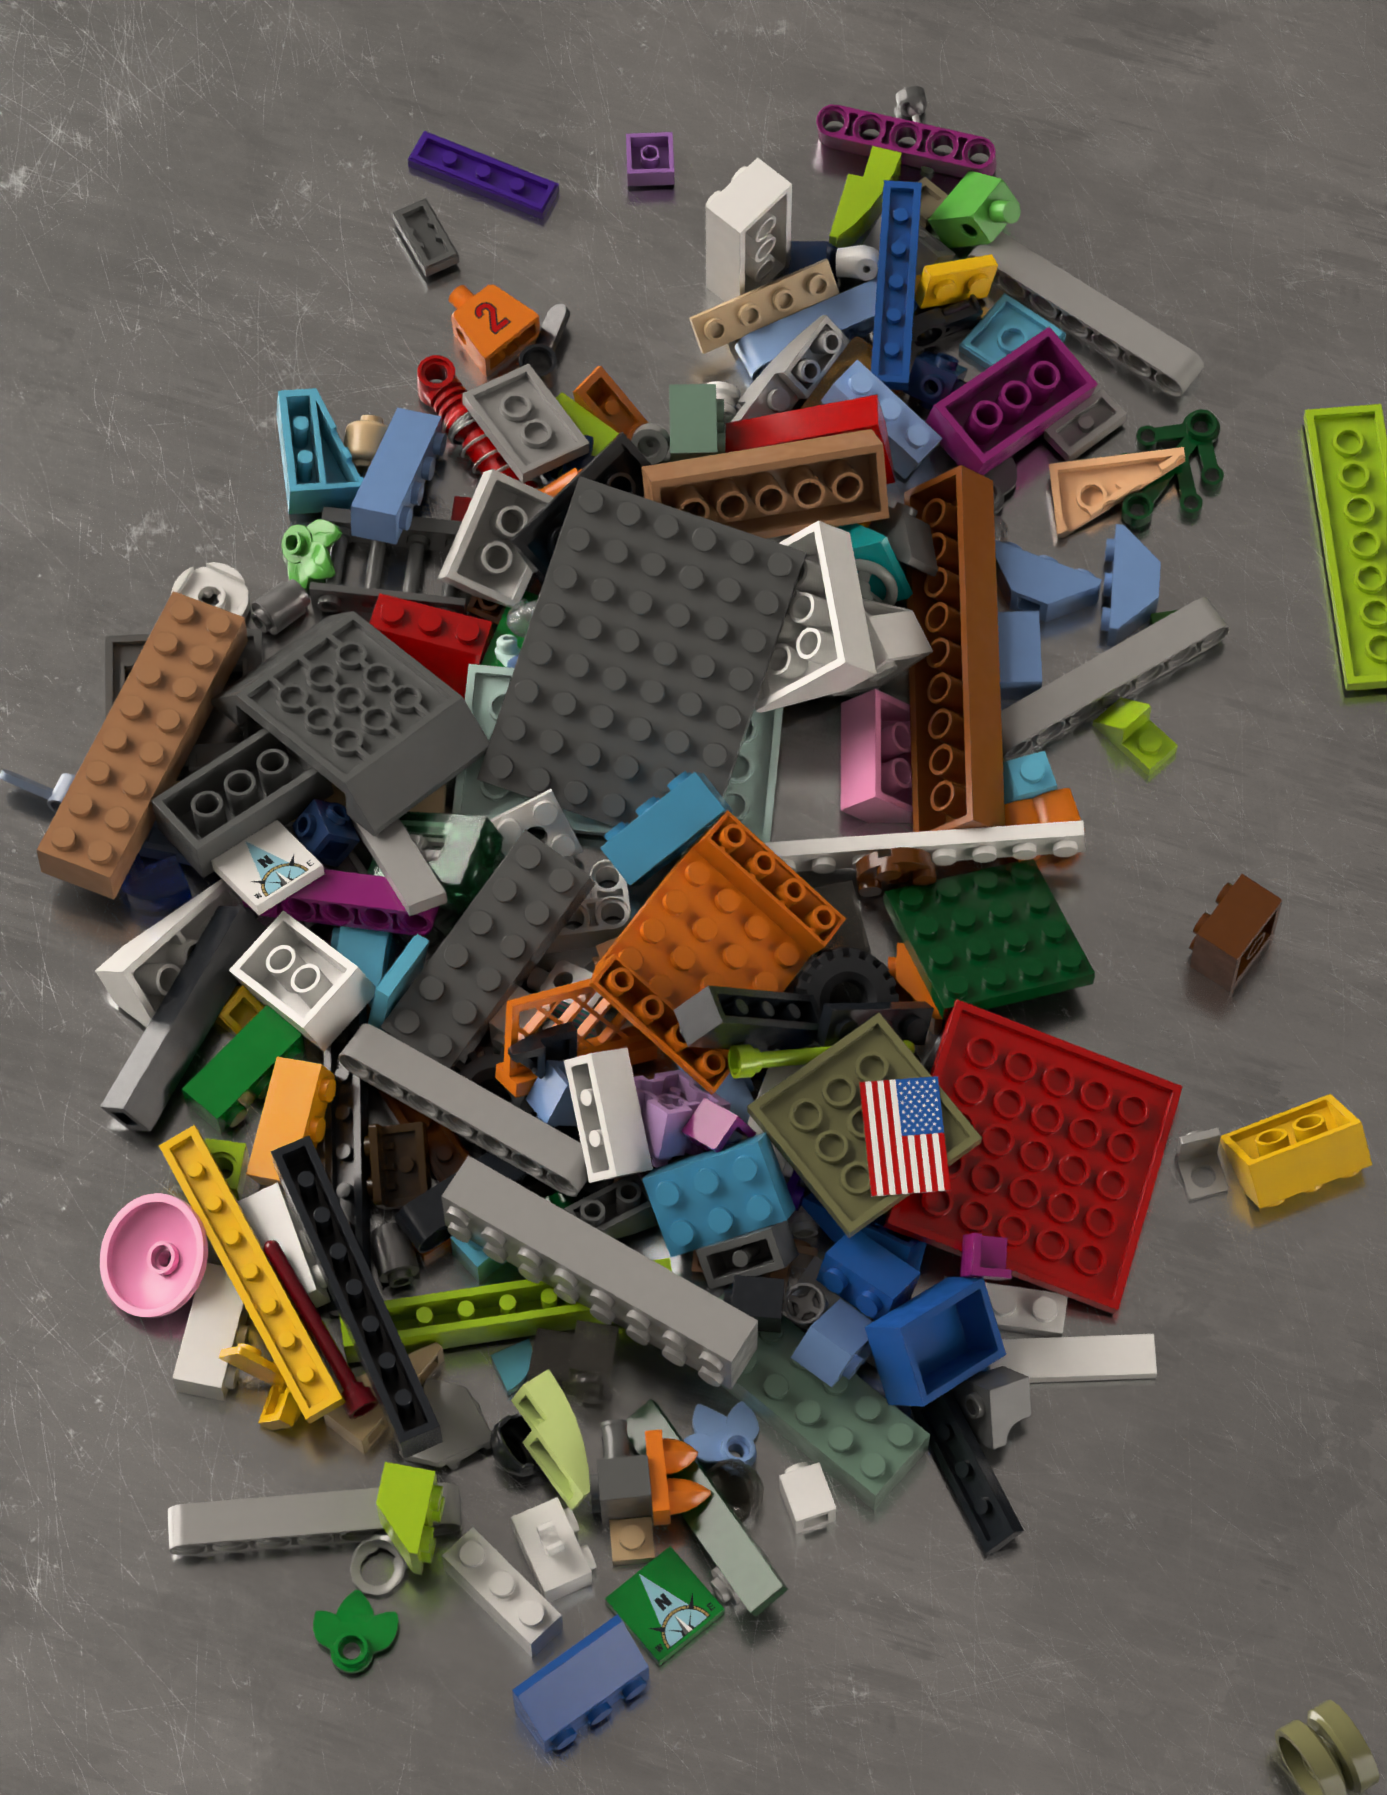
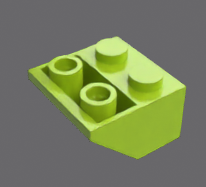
[376,1462,445,1575]

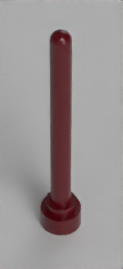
[264,1240,379,1419]

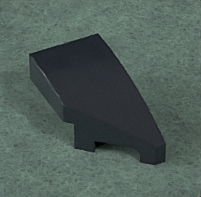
[508,1022,577,1079]

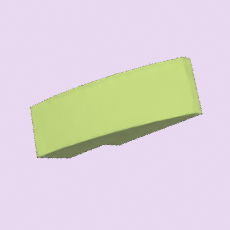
[511,1369,590,1510]

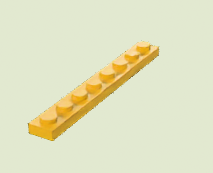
[159,1125,346,1424]

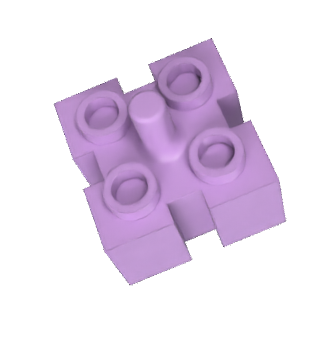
[634,1070,731,1168]

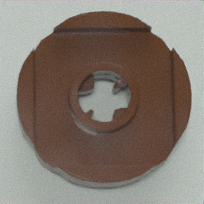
[856,847,937,897]

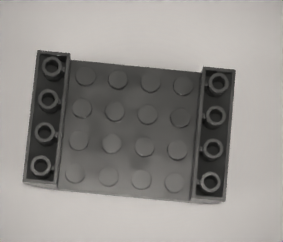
[211,611,489,836]

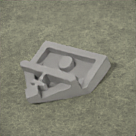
[399,1378,491,1471]

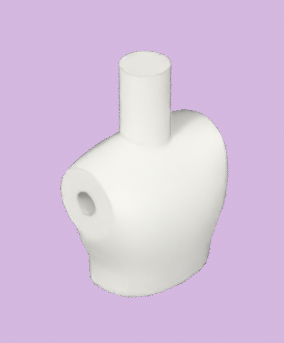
[836,245,879,281]

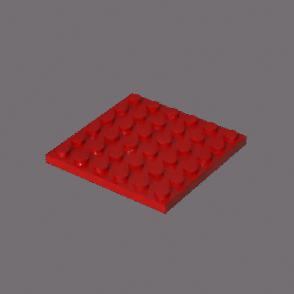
[883,999,1183,1314]

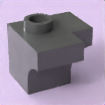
[951,1366,1031,1450]

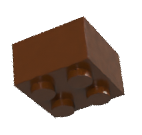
[1189,874,1283,992]

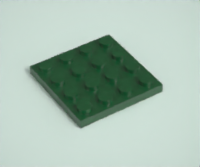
[883,859,1095,1019]

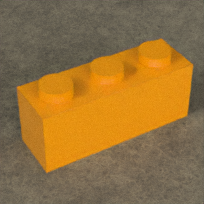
[246,1057,336,1186]

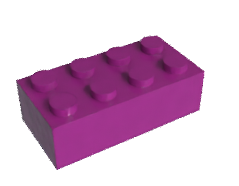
[925,326,1098,475]

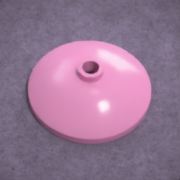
[100,1193,208,1318]

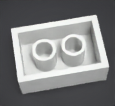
[229,911,376,1051]

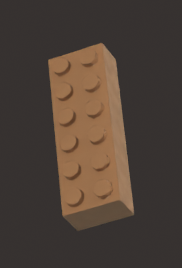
[642,429,889,539]

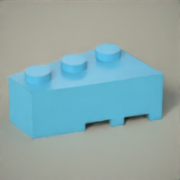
[276,388,364,514]

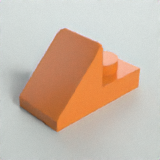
[573,366,648,441]

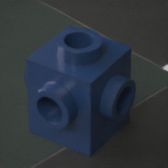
[903,351,968,410]
[292,798,360,867]

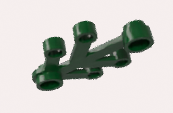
[1120,409,1224,527]

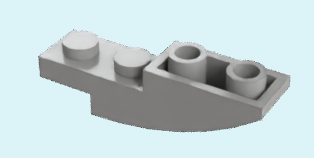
[724,315,850,433]

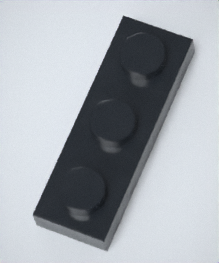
[815,1001,934,1047]

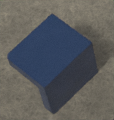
[789,241,838,284]

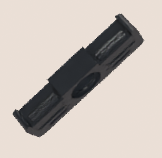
[867,294,983,358]

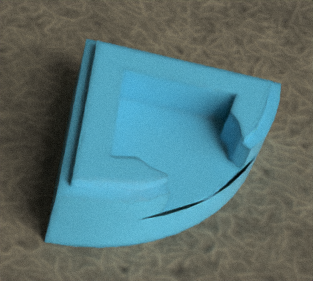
[491,1339,533,1395]

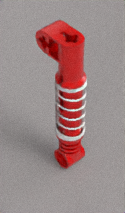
[417,355,543,489]

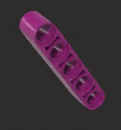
[816,104,997,178]
[242,869,440,936]

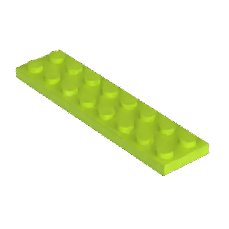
[1303,404,1387,691]

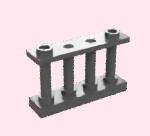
[309,507,467,615]

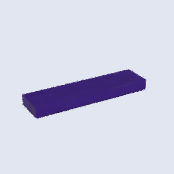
[408,131,559,220]

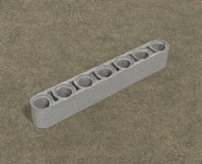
[967,231,1204,397]
[1001,597,1230,762]
[338,1023,588,1197]
[167,1482,462,1556]

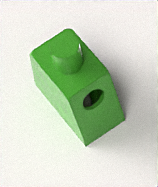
[928,171,1021,248]

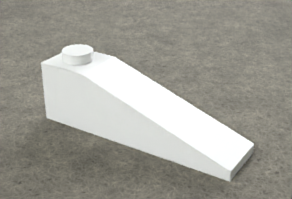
[95,879,244,1028]

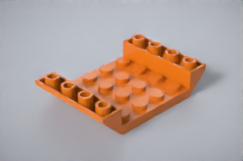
[589,810,846,1095]

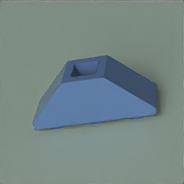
[1100,524,1161,646]
[995,540,1102,622]

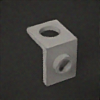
[1175,1128,1229,1201]

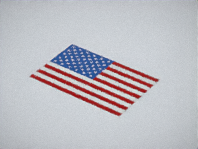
[859,1076,951,1197]

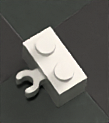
[511,1497,597,1603]

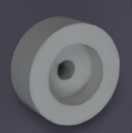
[631,423,670,464]

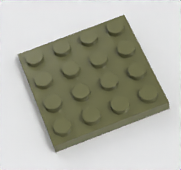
[747,1013,982,1238]

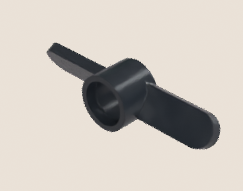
[519,303,570,389]

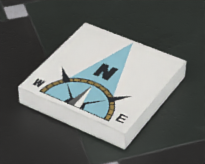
[211,820,325,915]

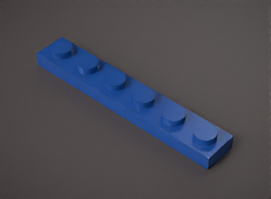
[871,180,922,390]

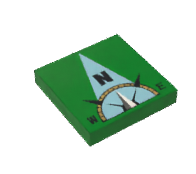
[605,1546,725,1666]

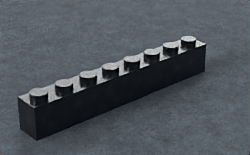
[271,1135,443,1459]

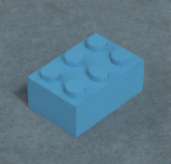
[600,771,734,886]
[642,1133,796,1257]

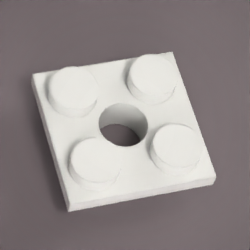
[487,789,584,857]

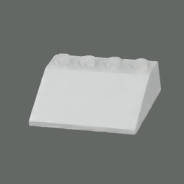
[755,521,876,713]

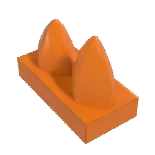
[645,1429,711,1526]

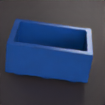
[865,1277,1006,1406]

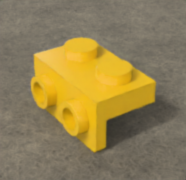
[914,254,998,309]

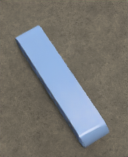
[735,278,918,381]

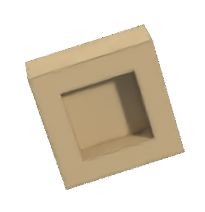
[609,1517,655,1566]

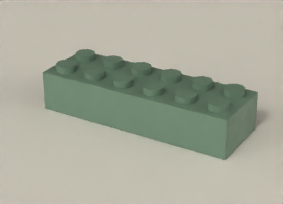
[719,1283,930,1511]

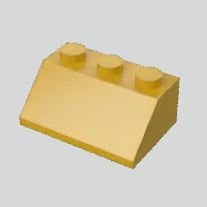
[1220,1094,1372,1208]

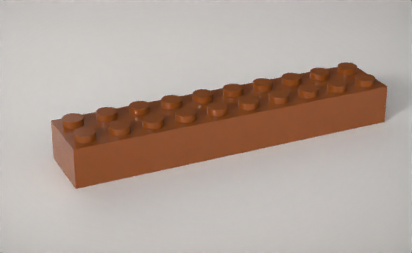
[904,465,1005,832]

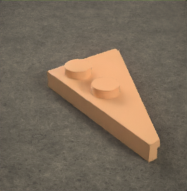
[1049,447,1185,539]

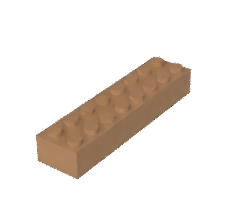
[37,591,248,900]

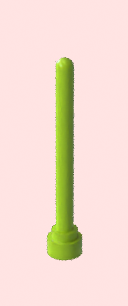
[728,1040,915,1079]

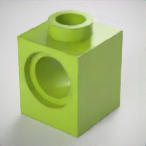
[205,1138,250,1201]

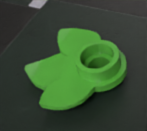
[281,519,342,592]

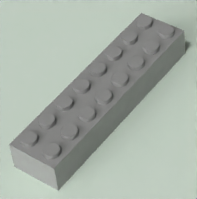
[442,1156,758,1389]

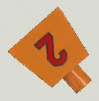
[448,284,540,378]

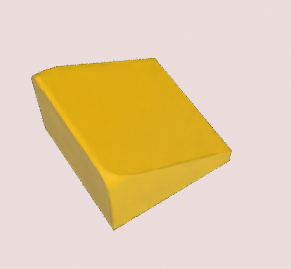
[215,985,265,1036]

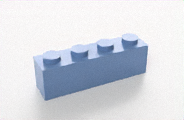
[351,408,447,545]

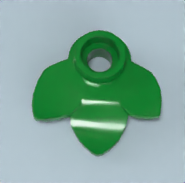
[313,1589,399,1673]

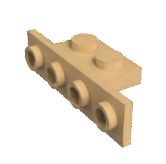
[689,259,840,354]

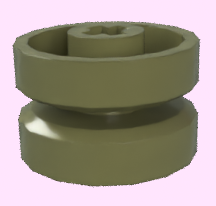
[1275,1700,1380,1795]

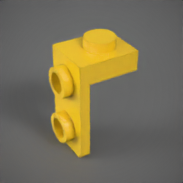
[219,1343,301,1430]

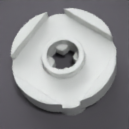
[171,562,250,619]

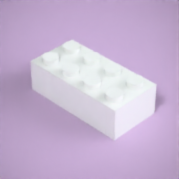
[705,158,792,302]

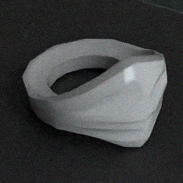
[350,1533,408,1596]

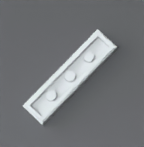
[988,1334,1157,1383]

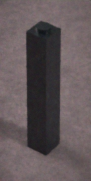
[100,904,267,1131]

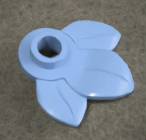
[684,1401,759,1473]

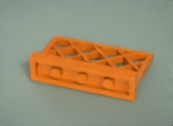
[495,978,658,1098]

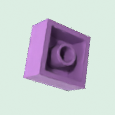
[626,132,675,186]

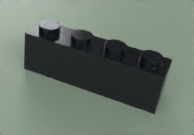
[674,986,821,1052]

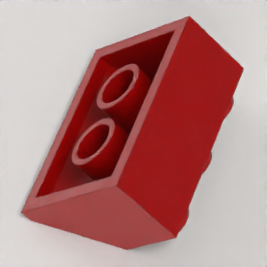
[369,593,494,700]

